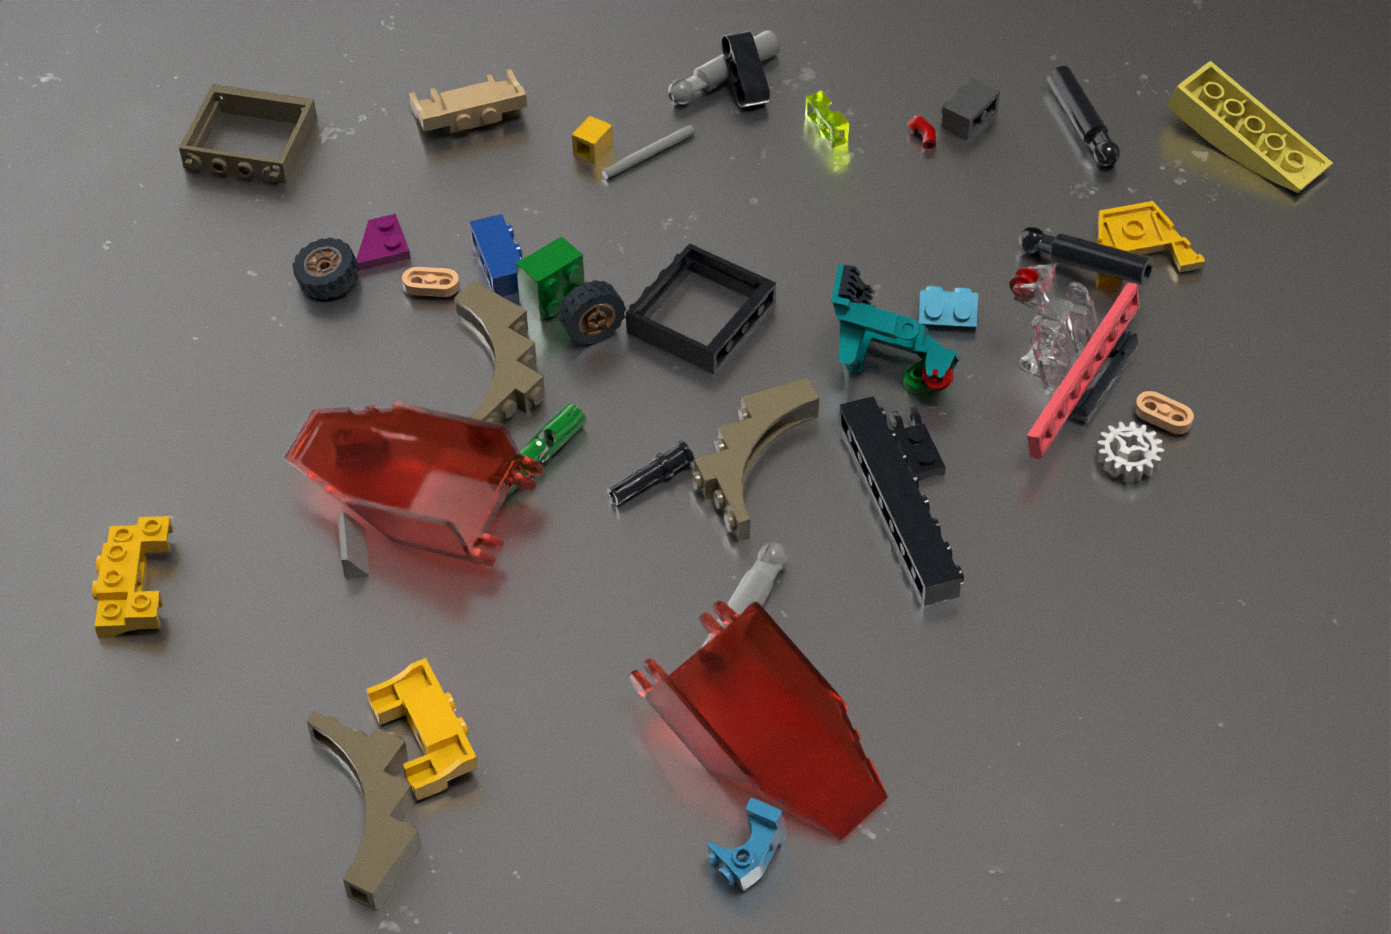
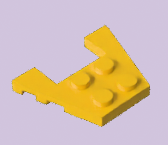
[1096,201,1205,288]

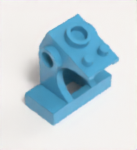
[707,797,787,891]

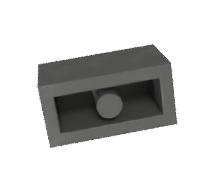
[941,78,1000,140]

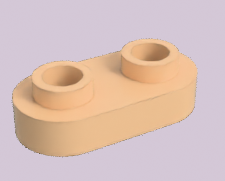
[402,267,459,297]
[1135,391,1194,434]

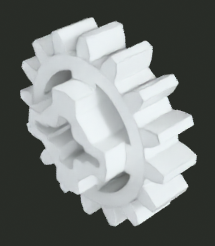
[1096,422,1164,481]

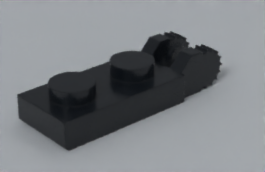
[890,406,946,480]

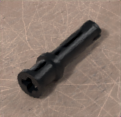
[607,440,694,506]

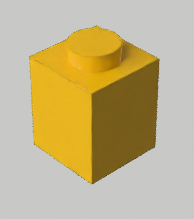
[572,116,613,164]

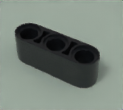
[721,31,770,108]

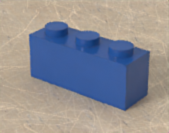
[470,214,522,297]

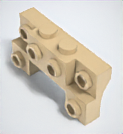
[409,69,527,133]

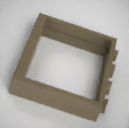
[179,84,317,184]

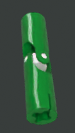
[489,404,587,499]

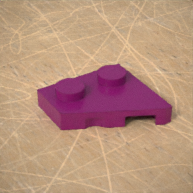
[356,213,411,271]

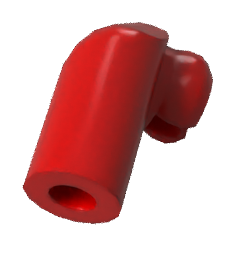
[907,116,936,150]

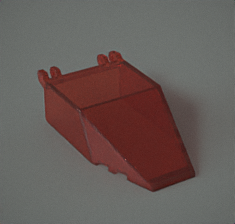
[284,403,545,567]
[629,601,888,840]

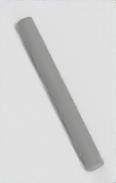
[601,125,695,180]

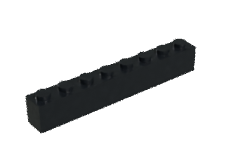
[839,396,964,607]

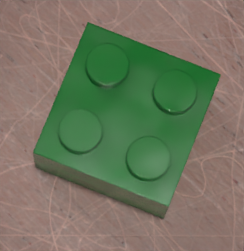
[516,236,585,322]

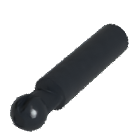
[1047,66,1120,167]
[1018,227,1154,285]

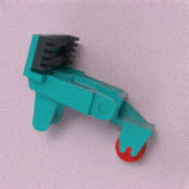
[831,264,961,391]

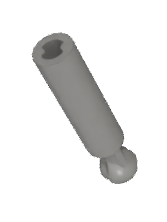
[668,30,780,105]
[697,542,788,673]

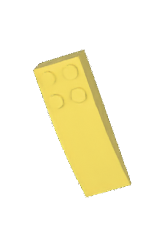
[1167,61,1333,193]

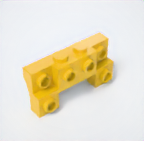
[92,516,173,638]
[366,658,478,801]

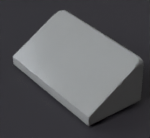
[337,511,369,579]

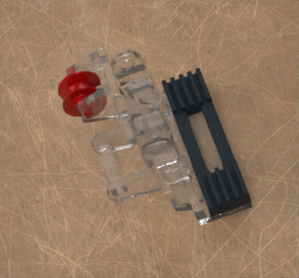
[1009,264,1139,422]

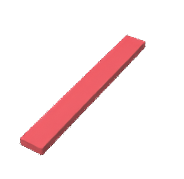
[1027,283,1140,460]

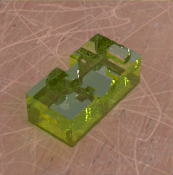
[805,91,849,148]

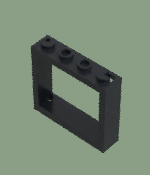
[625,243,776,374]

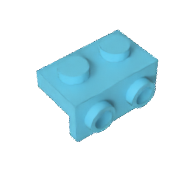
[918,286,978,329]

